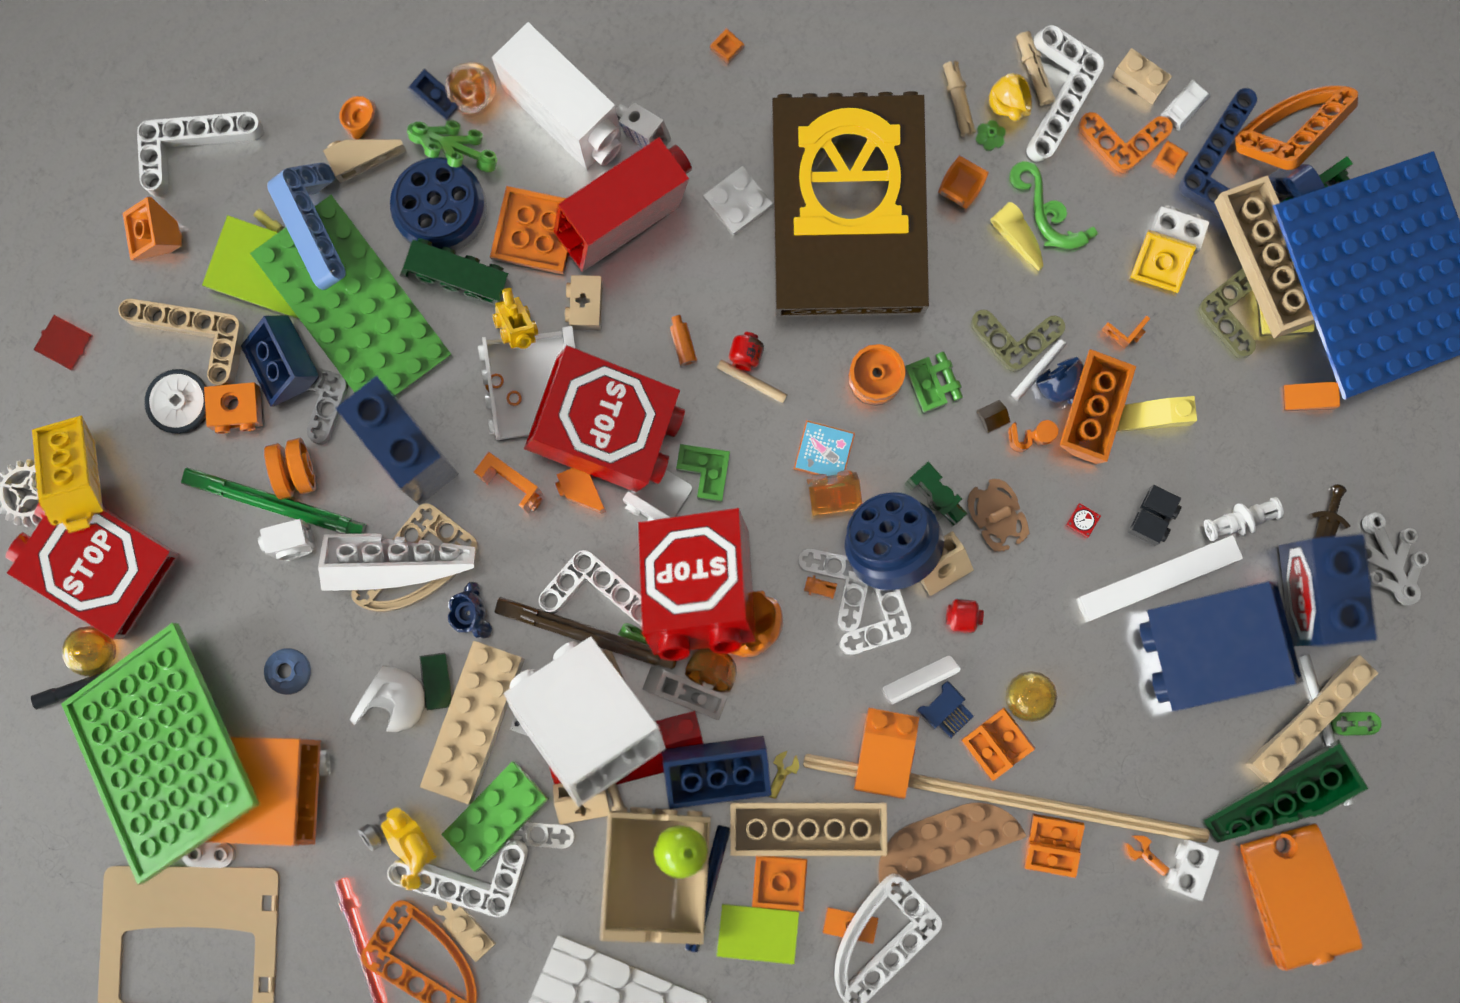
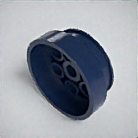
[390,157,487,251]
[845,492,944,590]

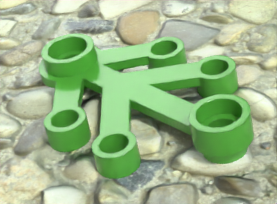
[407,120,498,172]

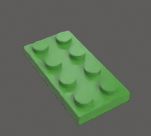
[441,762,549,872]

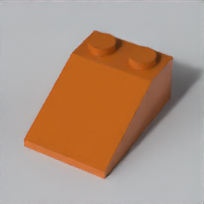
[854,708,920,799]

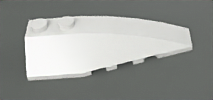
[318,533,475,591]

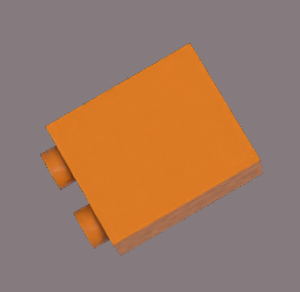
[206,737,321,846]

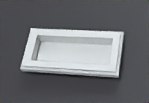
[1160,79,1211,131]

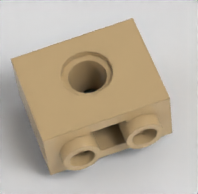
[920,531,974,596]

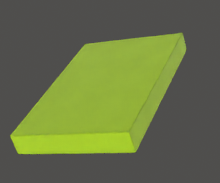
[717,904,799,964]

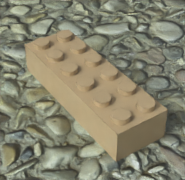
[1214,175,1315,339]
[420,640,525,804]
[730,803,887,856]

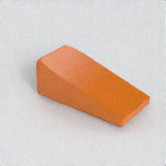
[1284,382,1340,410]

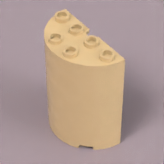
[600,806,711,944]

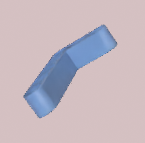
[267,162,346,290]

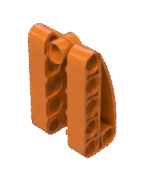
[1240,823,1362,971]

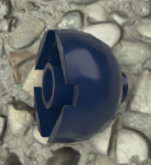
[1036,357,1084,404]

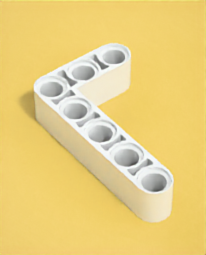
[1027,25,1104,162]
[137,112,264,197]
[539,550,642,627]
[387,839,528,917]

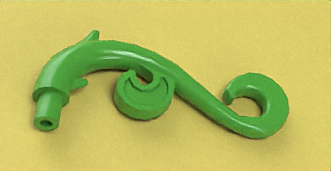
[1010,161,1098,249]

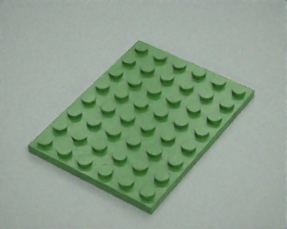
[61,623,260,884]

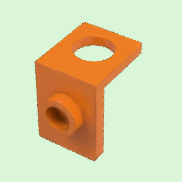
[1102,315,1151,348]

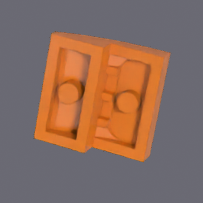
[962,707,1035,781]
[1025,814,1085,878]

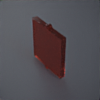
[33,315,93,371]

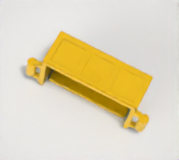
[32,415,103,533]

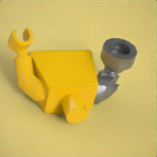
[358,808,436,891]

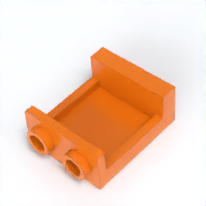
[474,452,543,513]

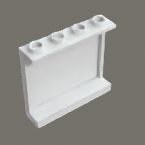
[478,326,575,440]

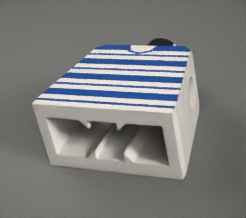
[616,103,671,148]

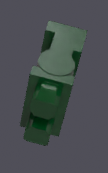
[905,461,968,527]

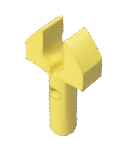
[769,751,799,799]

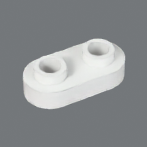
[182,842,235,868]

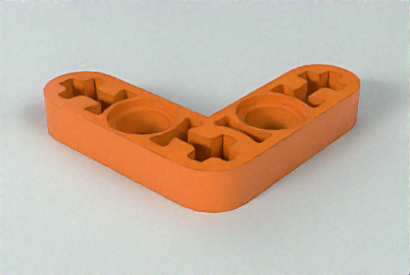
[1079,112,1173,173]

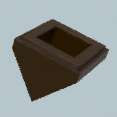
[977,400,1011,433]

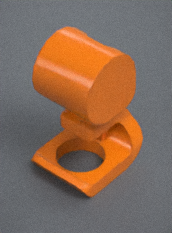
[1008,420,1058,452]

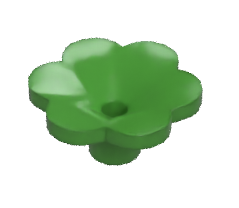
[976,120,1006,151]

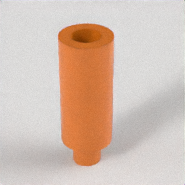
[670,315,697,366]

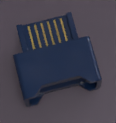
[916,681,974,739]

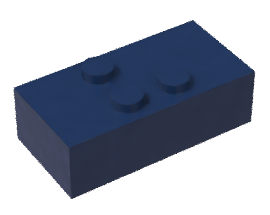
[661,736,772,810]

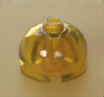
[62,626,116,677]
[1005,671,1057,722]

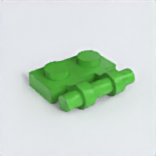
[905,351,963,413]

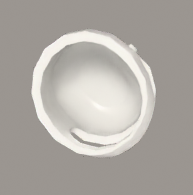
[350,665,425,732]

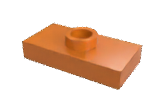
[822,907,879,944]

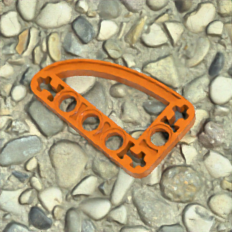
[1235,86,1358,170]
[361,900,477,1003]

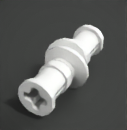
[1204,497,1284,541]

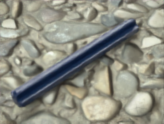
[685,825,730,952]

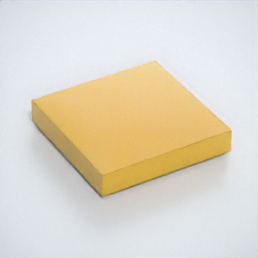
[1131,230,1196,293]

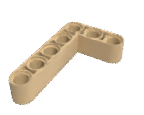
[118,299,245,386]

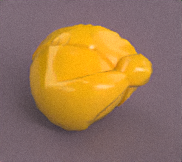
[989,73,1032,121]

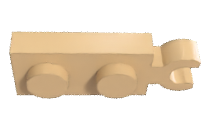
[432,901,496,962]

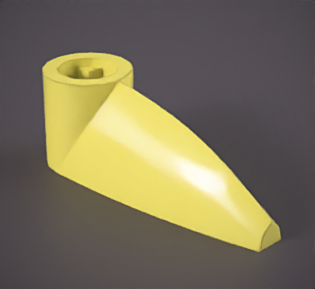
[991,202,1044,271]

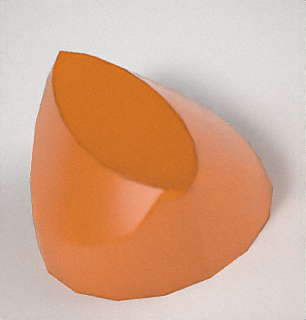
[339,96,376,140]

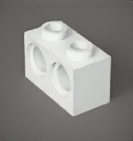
[1151,206,1209,255]
[1166,840,1219,901]

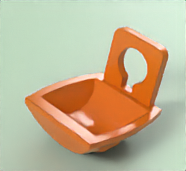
[938,155,989,209]

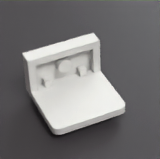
[623,470,692,521]

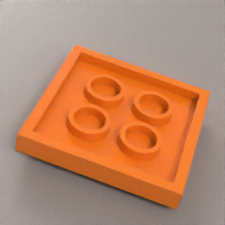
[490,186,568,274]

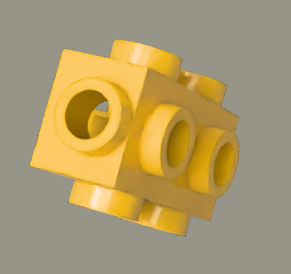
[492,288,538,349]

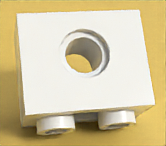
[258,519,316,561]

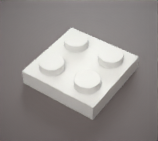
[703,166,773,236]

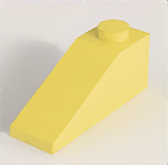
[1117,396,1197,432]

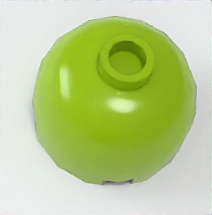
[654,825,708,879]

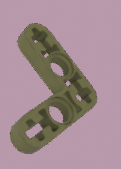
[1199,268,1256,358]
[971,310,1065,372]

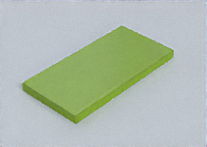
[202,215,300,320]

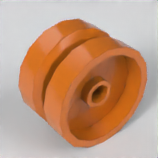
[848,344,906,405]
[264,437,316,500]

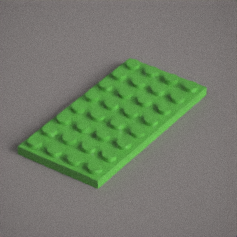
[250,195,452,396]

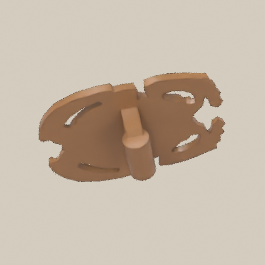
[967,479,1030,552]

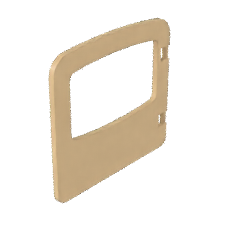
[98,866,280,1003]

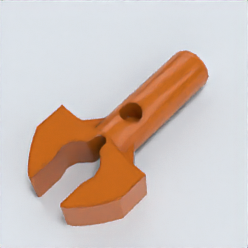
[1125,835,1169,876]

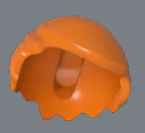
[732,590,783,657]

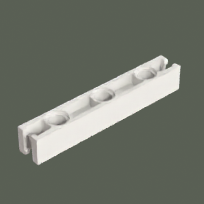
[1076,535,1243,622]

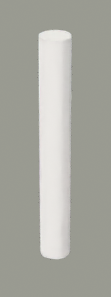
[1011,338,1066,401]

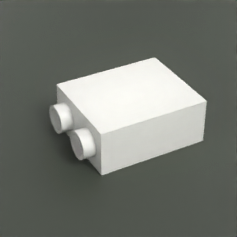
[492,22,622,170]
[504,637,666,807]

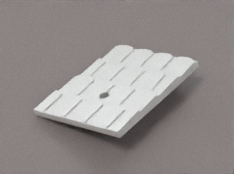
[529,936,714,1003]

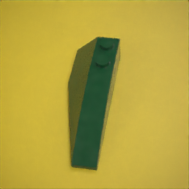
[1203,740,1369,843]

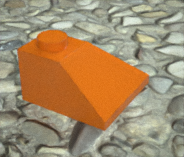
[123,197,182,260]

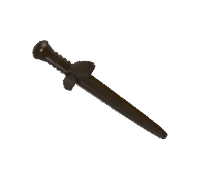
[1309,484,1350,538]

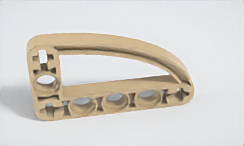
[351,503,479,612]

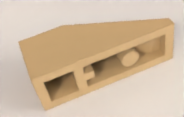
[323,140,407,183]

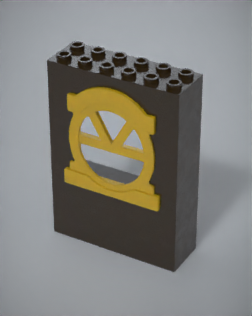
[772,91,929,316]

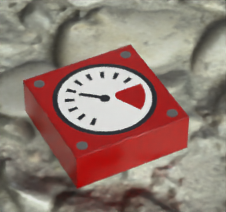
[1066,503,1101,538]

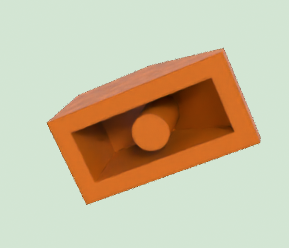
[555,468,606,514]

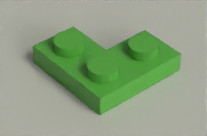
[676,444,730,502]

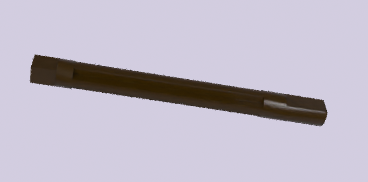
[494,597,677,670]

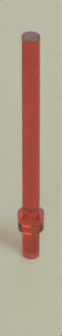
[334,878,385,1003]

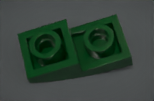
[419,652,452,710]

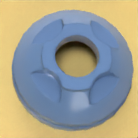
[264,648,311,695]

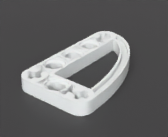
[834,874,942,1003]

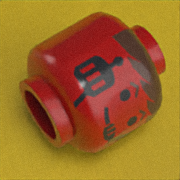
[728,332,764,371]

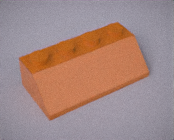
[1060,349,1136,464]

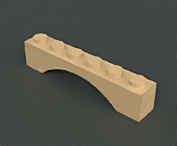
[1245,655,1378,782]

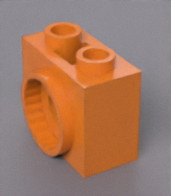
[204,382,263,434]

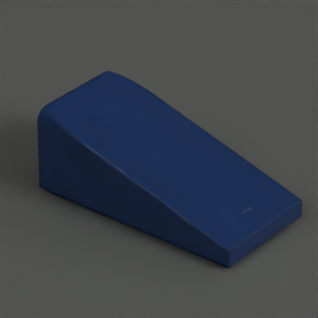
[408,68,462,120]

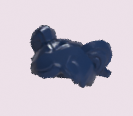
[448,582,492,639]

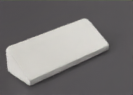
[883,656,960,705]

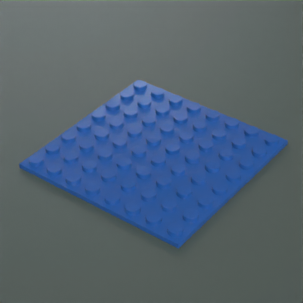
[1273,151,1460,399]

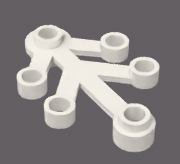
[1362,512,1429,605]

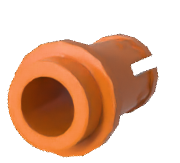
[804,575,837,599]

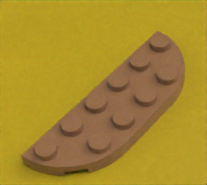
[878,803,1027,887]

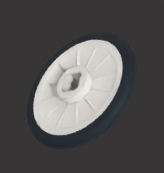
[144,369,207,434]

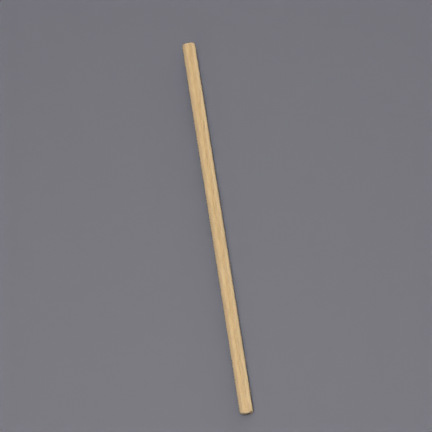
[803,754,1210,843]

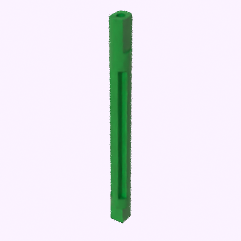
[181,467,366,534]

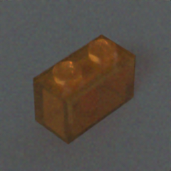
[807,470,862,516]

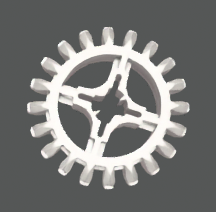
[0,459,41,527]

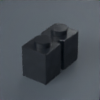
[1128,485,1182,546]

